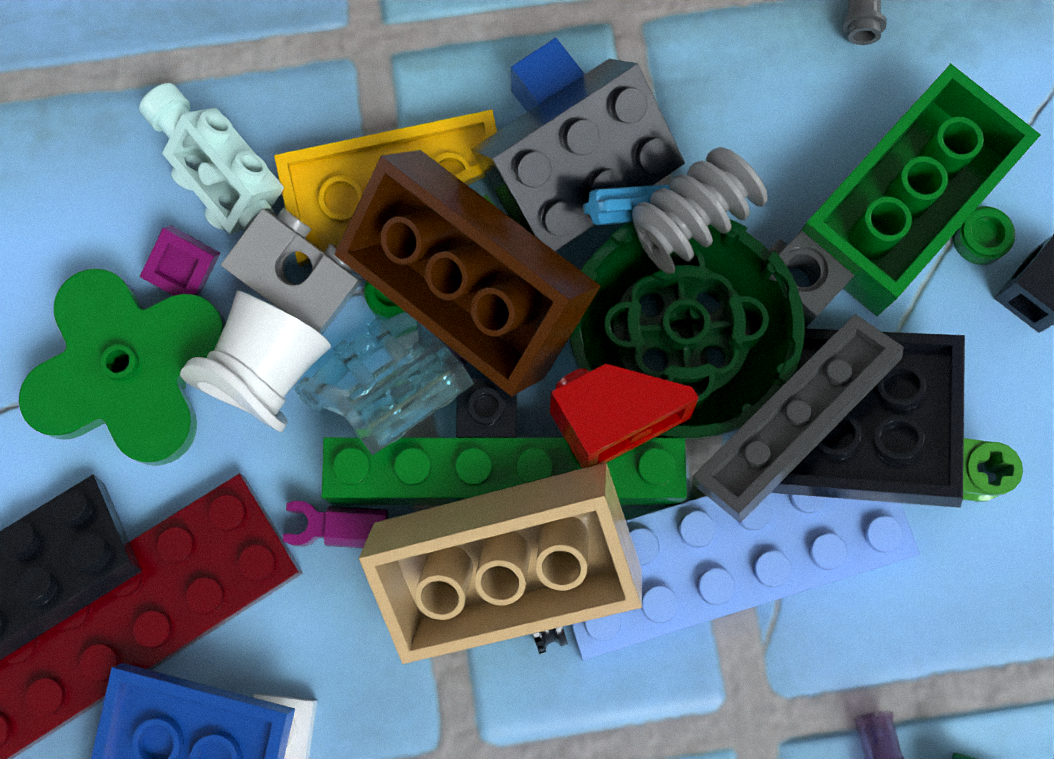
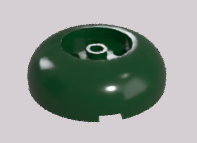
[569,219,805,441]

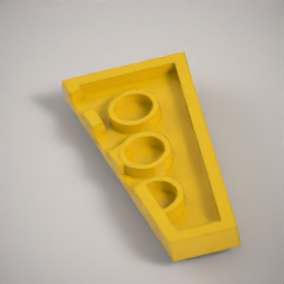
[274,109,497,267]

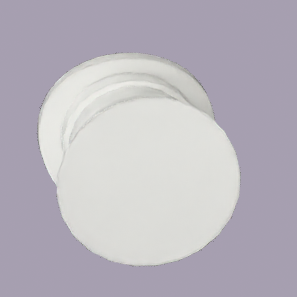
[180,291,331,432]

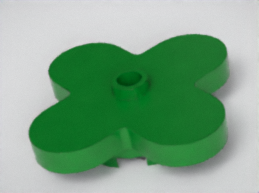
[19,269,226,466]

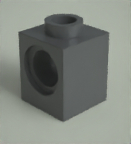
[761,230,854,328]

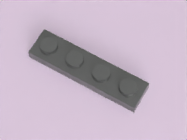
[693,314,904,523]

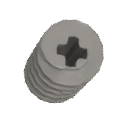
[632,147,768,274]

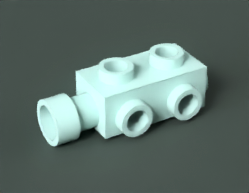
[139,83,285,234]

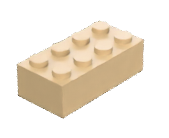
[359,462,642,664]

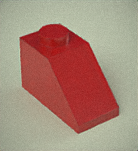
[550,364,699,468]

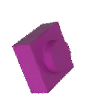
[139,225,221,296]

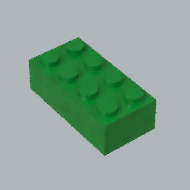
[798,63,1041,316]

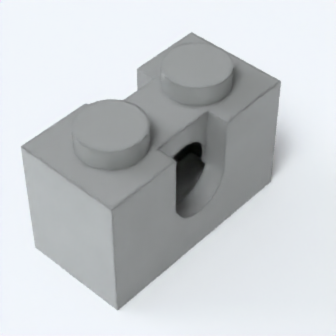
[221,208,363,334]

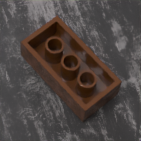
[334,150,601,397]

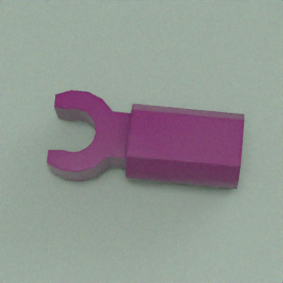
[282,501,389,548]

